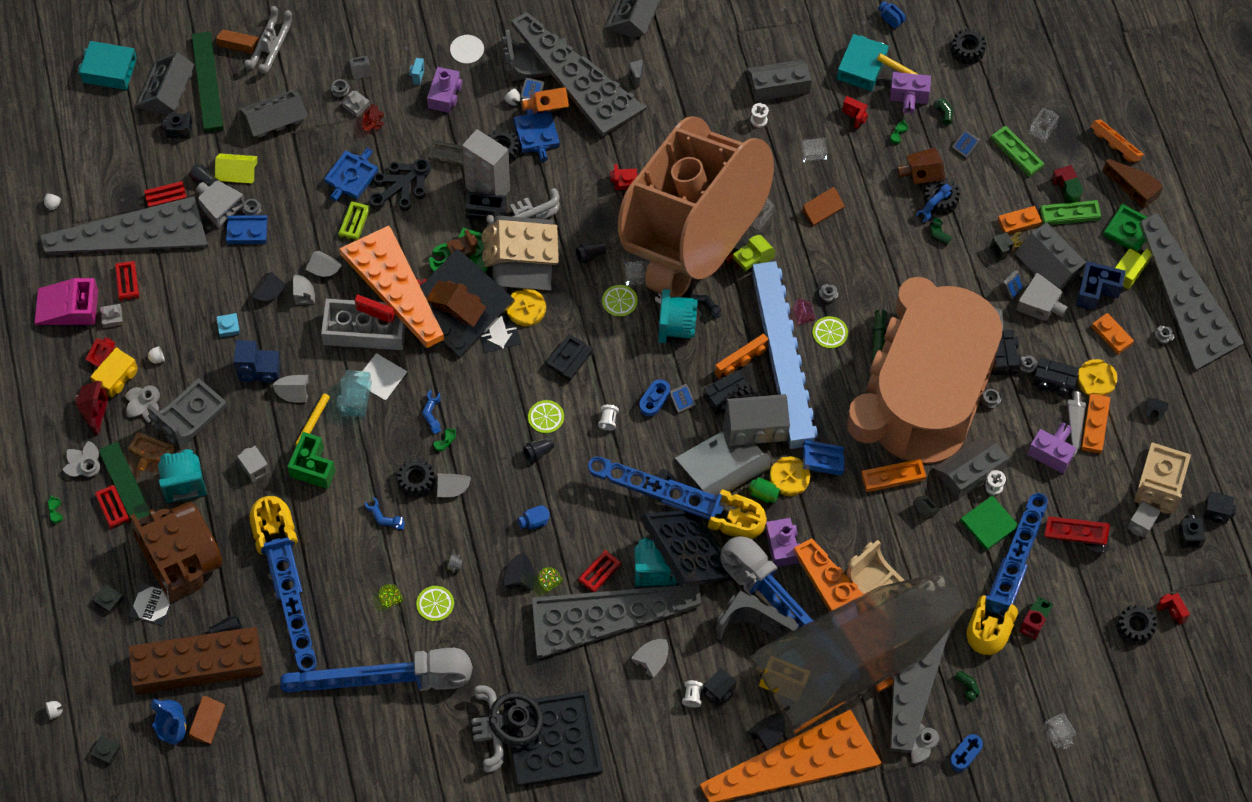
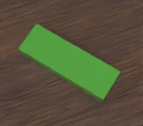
[991,125,1044,178]
[1039,200,1101,225]

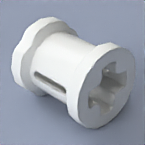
[750,103,769,128]
[598,404,619,431]
[985,470,1006,495]
[682,680,704,707]

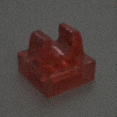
[362,104,384,131]

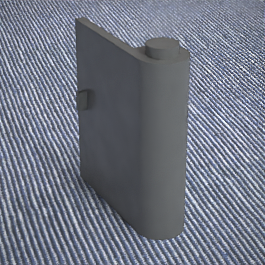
[491,216,553,292]
[675,431,772,496]

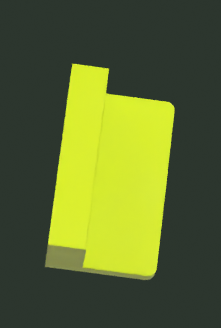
[215,154,257,183]
[1115,249,1152,289]

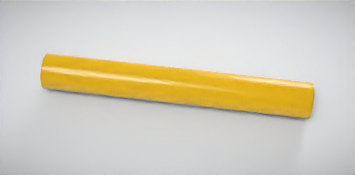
[876,53,917,74]
[295,393,330,446]

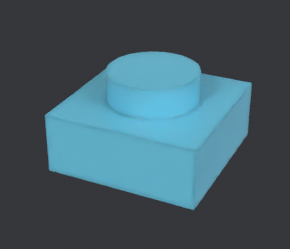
[409,58,425,85]
[217,313,240,338]

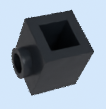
[1203,491,1236,524]
[703,668,737,706]

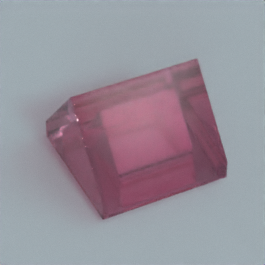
[793,298,816,324]

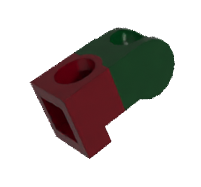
[1051,165,1083,203]
[1019,596,1054,640]

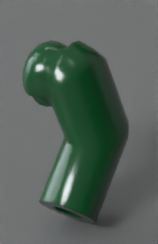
[934,98,953,125]
[929,218,952,246]
[955,671,980,701]

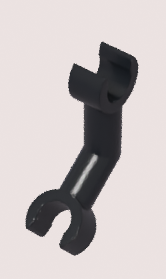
[683,291,722,319]

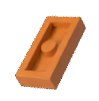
[998,206,1042,235]
[1092,313,1134,355]

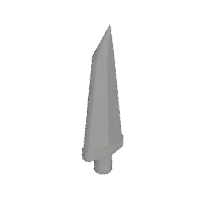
[1067,391,1086,457]

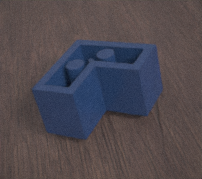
[1075,261,1126,311]
[234,340,281,383]

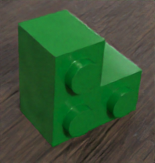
[288,432,336,489]

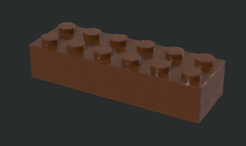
[129,627,264,695]

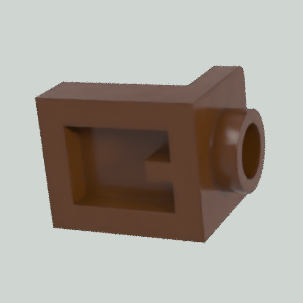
[446,229,478,257]

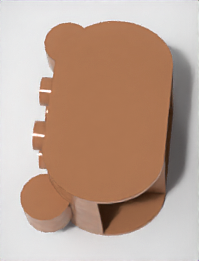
[618,116,774,297]
[847,277,1002,464]

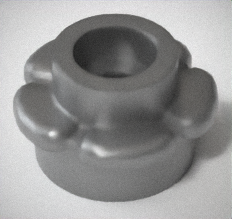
[331,79,350,97]
[242,199,261,215]
[819,284,838,303]
[1155,326,1174,345]
[1019,355,1038,374]
[981,389,1001,408]
[447,554,464,573]

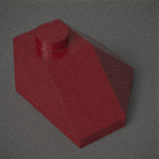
[75,381,109,435]

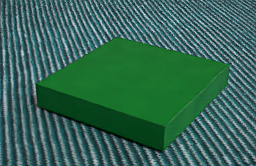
[1103,204,1148,253]
[960,495,1019,551]

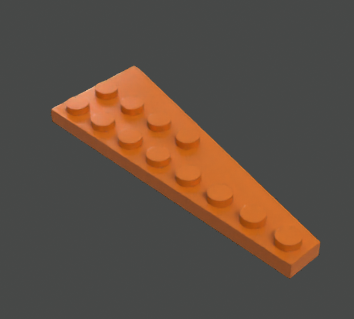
[340,226,444,348]
[793,538,895,693]
[700,709,882,802]

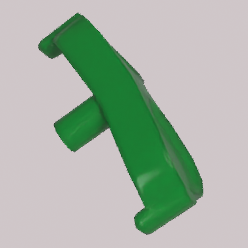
[890,120,908,144]
[433,429,456,452]
[48,496,63,524]

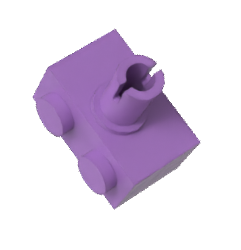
[427,67,463,113]
[890,72,931,114]
[1027,423,1076,474]
[765,518,800,567]

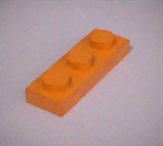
[1090,120,1144,162]
[715,334,769,379]
[1081,394,1111,454]
[861,459,926,492]

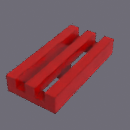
[144,181,187,208]
[115,261,139,301]
[354,294,395,323]
[95,485,130,529]
[578,550,621,593]

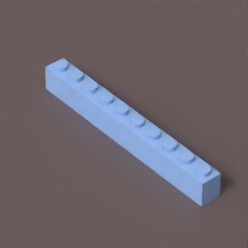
[752,261,818,449]

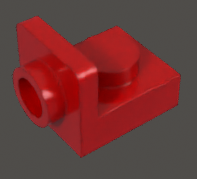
[842,96,868,129]
[610,164,637,190]
[85,337,120,367]
[1156,593,1190,625]

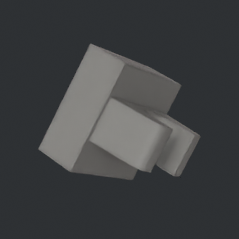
[343,90,370,117]
[100,304,123,328]

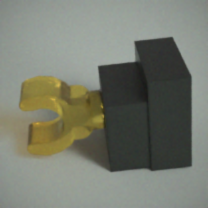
[990,232,1026,261]

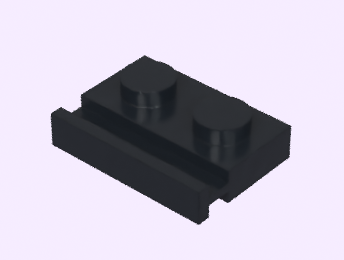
[547,334,593,381]

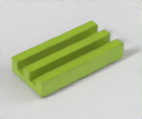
[339,201,370,241]

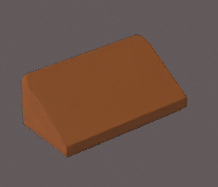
[216,29,259,54]
[802,187,845,226]
[189,696,225,745]

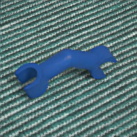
[916,184,952,223]
[422,390,441,434]
[365,497,405,530]

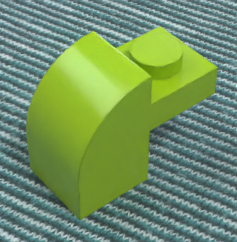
[733,235,775,271]

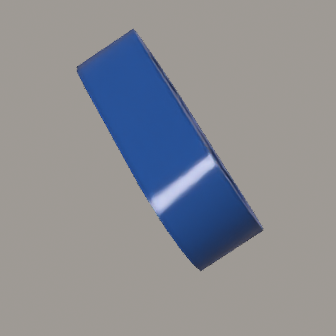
[950,734,983,772]

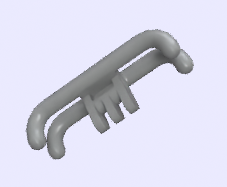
[244,6,292,74]
[486,188,560,227]
[471,685,504,773]

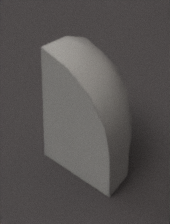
[306,251,342,277]
[293,275,315,305]
[273,375,309,403]
[437,473,471,497]
[631,639,668,678]

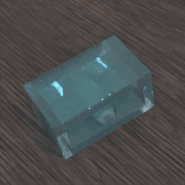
[337,370,372,417]

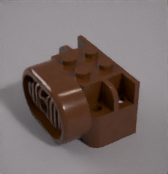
[130,502,223,604]

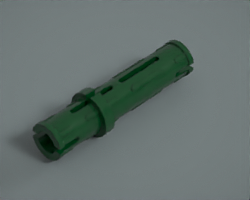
[871,309,887,367]

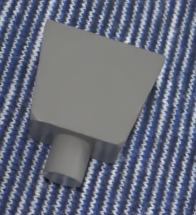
[196,181,244,228]
[1016,273,1068,321]

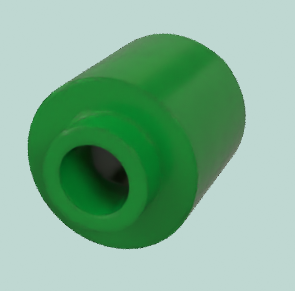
[749,477,781,504]

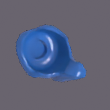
[151,699,186,745]

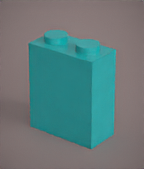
[837,34,889,91]
[78,41,137,90]

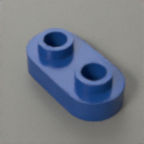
[639,380,670,417]

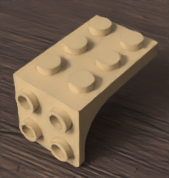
[482,220,558,268]
[1134,442,1191,514]
[846,540,914,626]

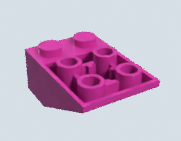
[35,278,98,325]

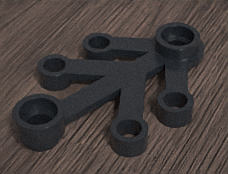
[369,158,431,211]

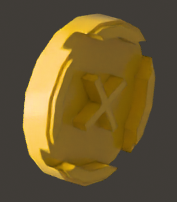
[507,289,546,326]
[1077,359,1118,396]
[769,456,811,496]

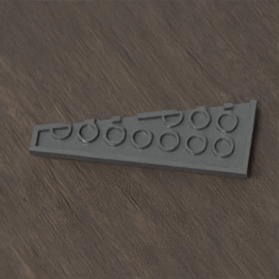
[511,12,647,137]
[41,196,208,256]
[1139,213,1244,372]
[532,585,701,659]
[889,587,959,753]

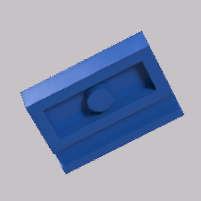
[226,215,268,244]
[803,440,844,476]

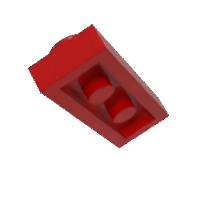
[1044,516,1110,545]

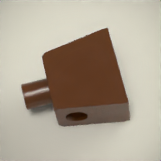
[897,147,945,184]

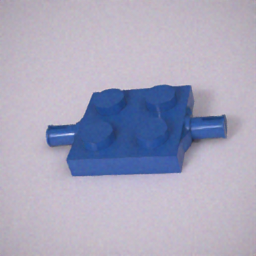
[513,109,560,162]
[324,148,378,202]

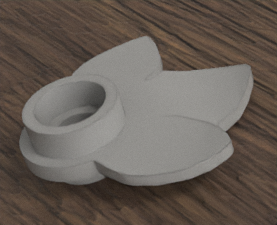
[125,385,160,423]
[63,441,100,477]
[911,724,939,764]

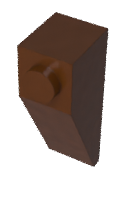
[1103,159,1163,209]

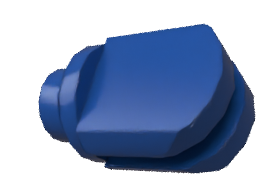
[878,1,906,28]
[517,505,550,530]

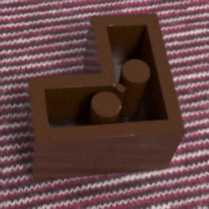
[426,280,486,327]

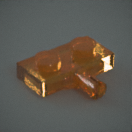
[128,432,175,472]

